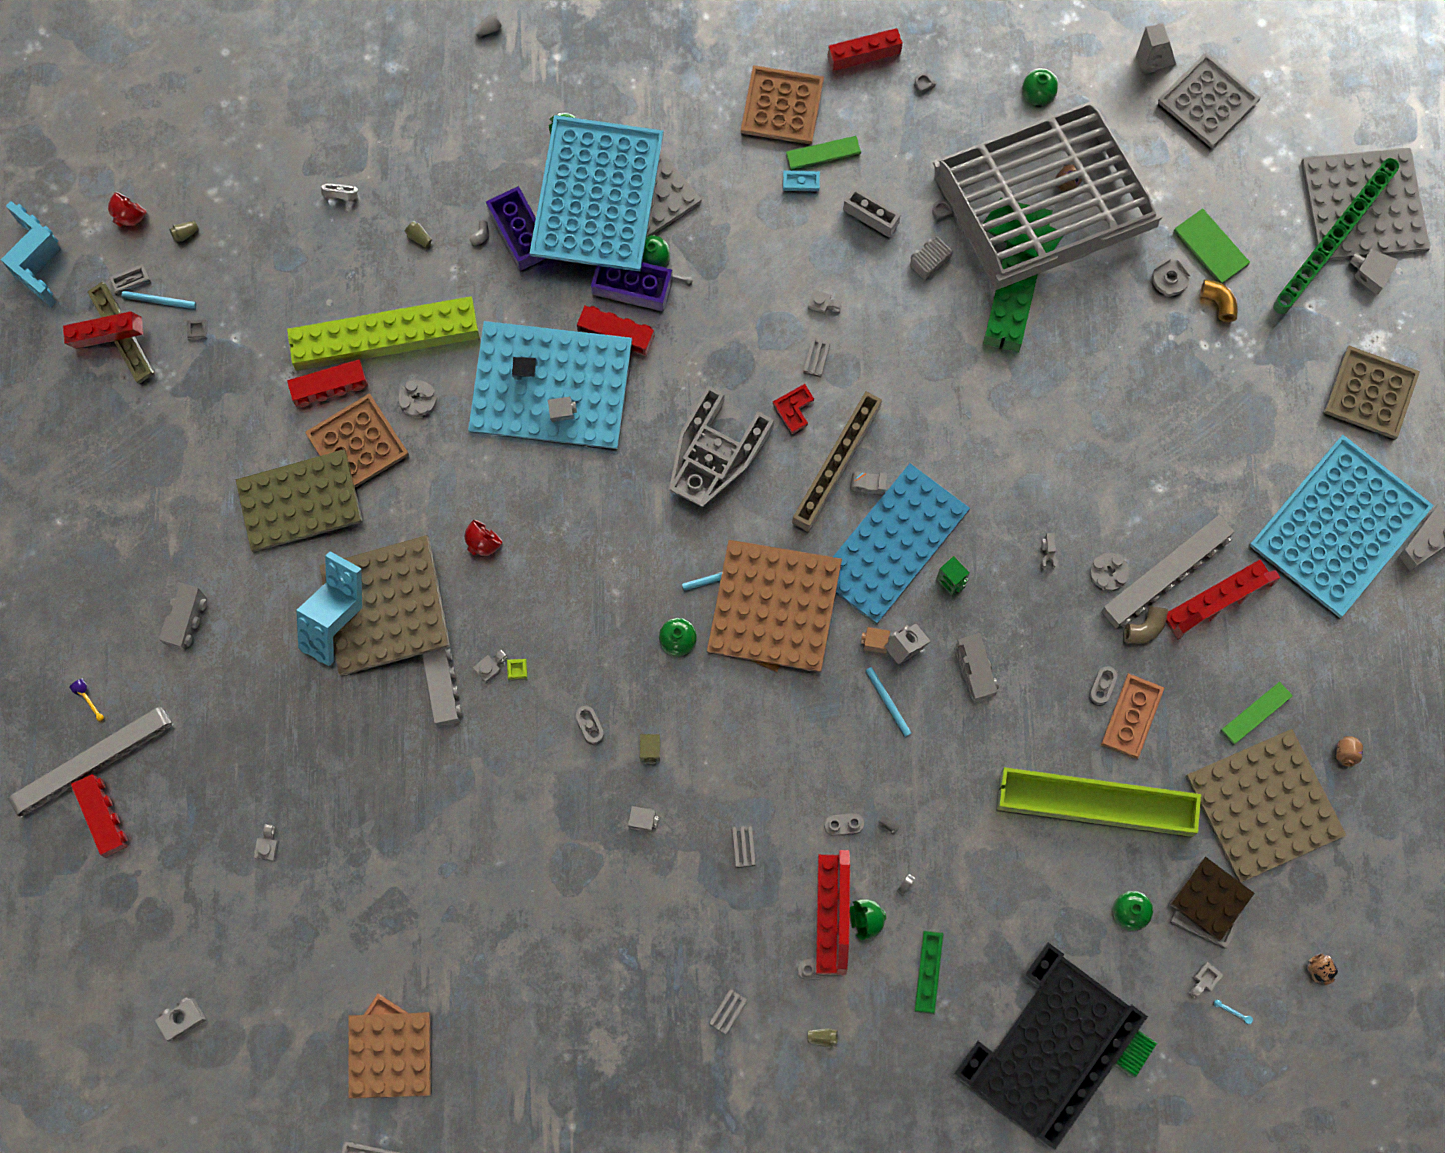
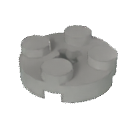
[1152,259,1190,297]
[398,380,437,418]
[1090,553,1129,592]

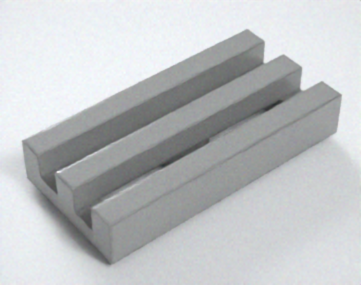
[109,264,151,296]
[803,337,831,377]
[732,825,756,867]
[709,989,747,1034]

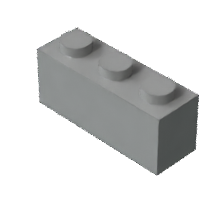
[843,187,901,238]

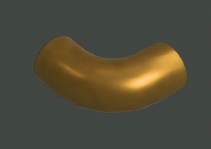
[1200,279,1238,322]

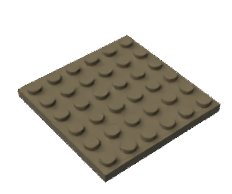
[319,535,450,676]
[1186,729,1346,882]

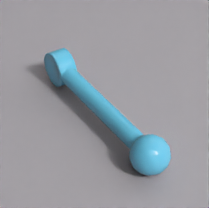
[1214,999,1253,1024]

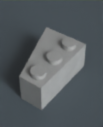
[1136,23,1177,73]
[1399,504,1445,571]
[159,581,207,651]
[954,633,999,703]

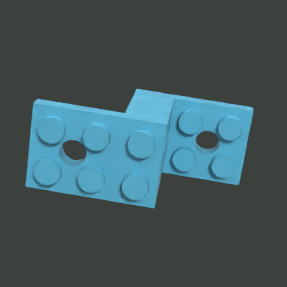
[1,201,61,307]
[296,551,362,666]

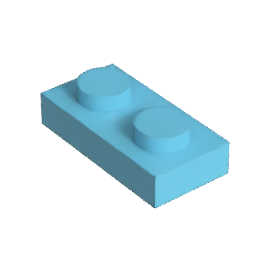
[783,171,820,191]

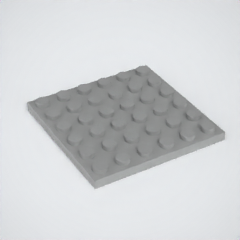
[1301,148,1430,260]

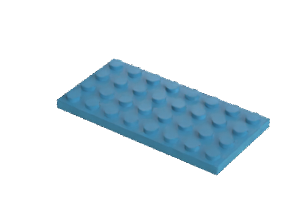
[833,463,970,625]

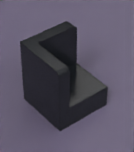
[512,357,538,380]

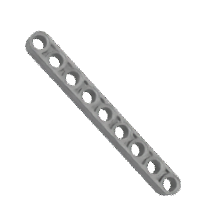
[8,707,172,816]

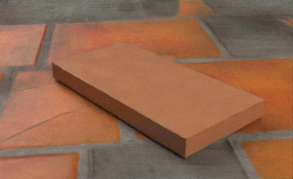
[1101,673,1164,760]

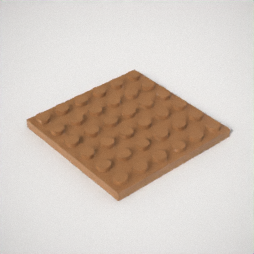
[707,540,842,672]

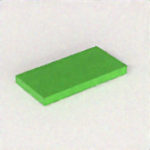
[1174,208,1250,284]

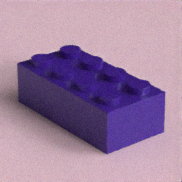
[486,186,546,271]
[591,263,673,312]

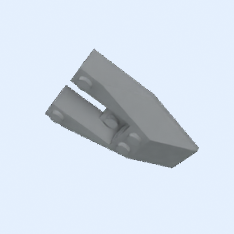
[669,386,774,507]

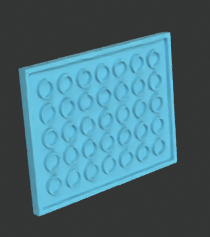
[530,115,664,272]
[468,321,632,449]
[1249,434,1434,618]

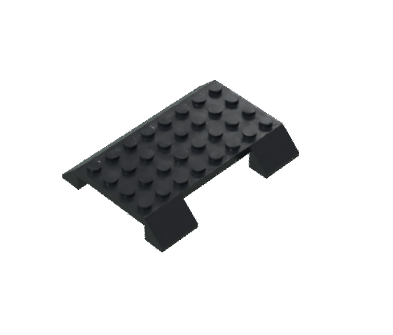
[954,942,1148,1150]

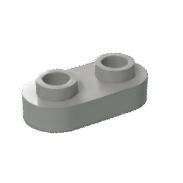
[321,184,358,202]
[1090,667,1117,705]
[576,706,604,744]
[825,813,864,836]
[798,958,833,981]

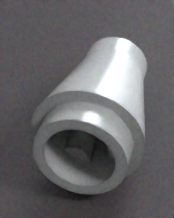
[475,13,502,37]

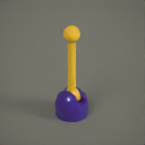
[69,679,104,721]

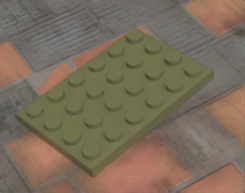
[235,449,362,552]

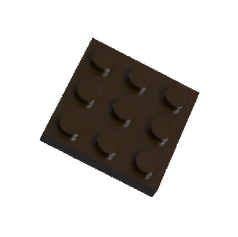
[1170,856,1255,941]

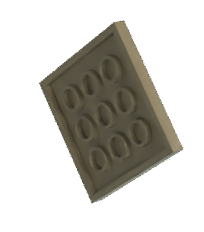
[1324,345,1420,440]

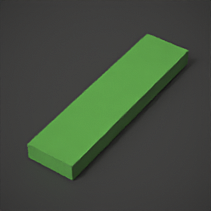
[786,136,861,170]
[1221,681,1292,745]

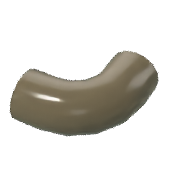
[1124,606,1168,644]

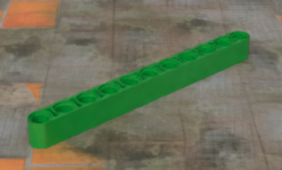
[1273,158,1399,314]

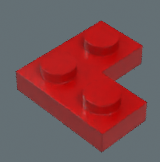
[773,384,814,434]

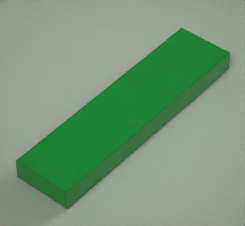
[914,931,944,1014]

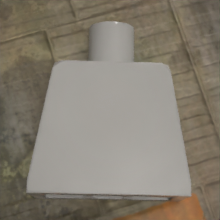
[1350,250,1399,295]

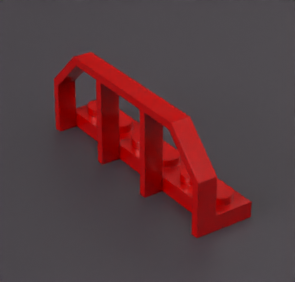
[1166,559,1281,640]
[816,850,850,975]

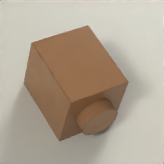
[861,627,890,654]

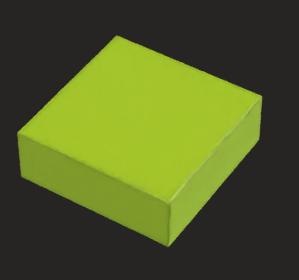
[507,659,528,680]

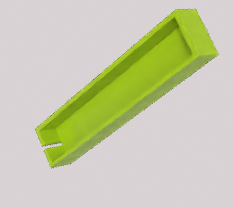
[287,296,480,371]
[997,767,1201,837]

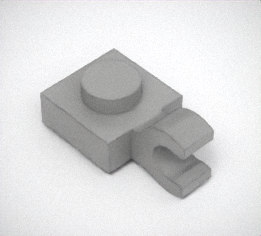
[808,289,842,313]
[1041,533,1057,568]
[473,650,508,683]
[254,824,278,861]
[1189,962,1223,998]

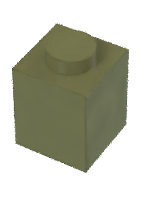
[640,734,660,764]

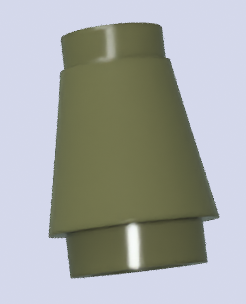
[169,220,199,242]
[404,221,432,248]
[808,1028,838,1048]

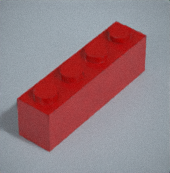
[827,28,903,71]
[576,305,655,356]
[63,311,143,349]
[287,359,368,407]
[71,774,127,858]

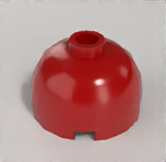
[108,192,146,227]
[464,519,502,556]

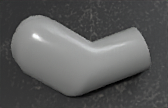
[470,220,488,245]

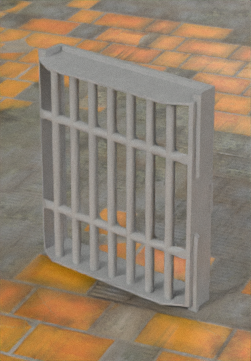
[933,101,1162,290]

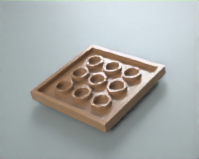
[741,65,824,145]
[305,393,409,488]
[349,1012,431,1098]

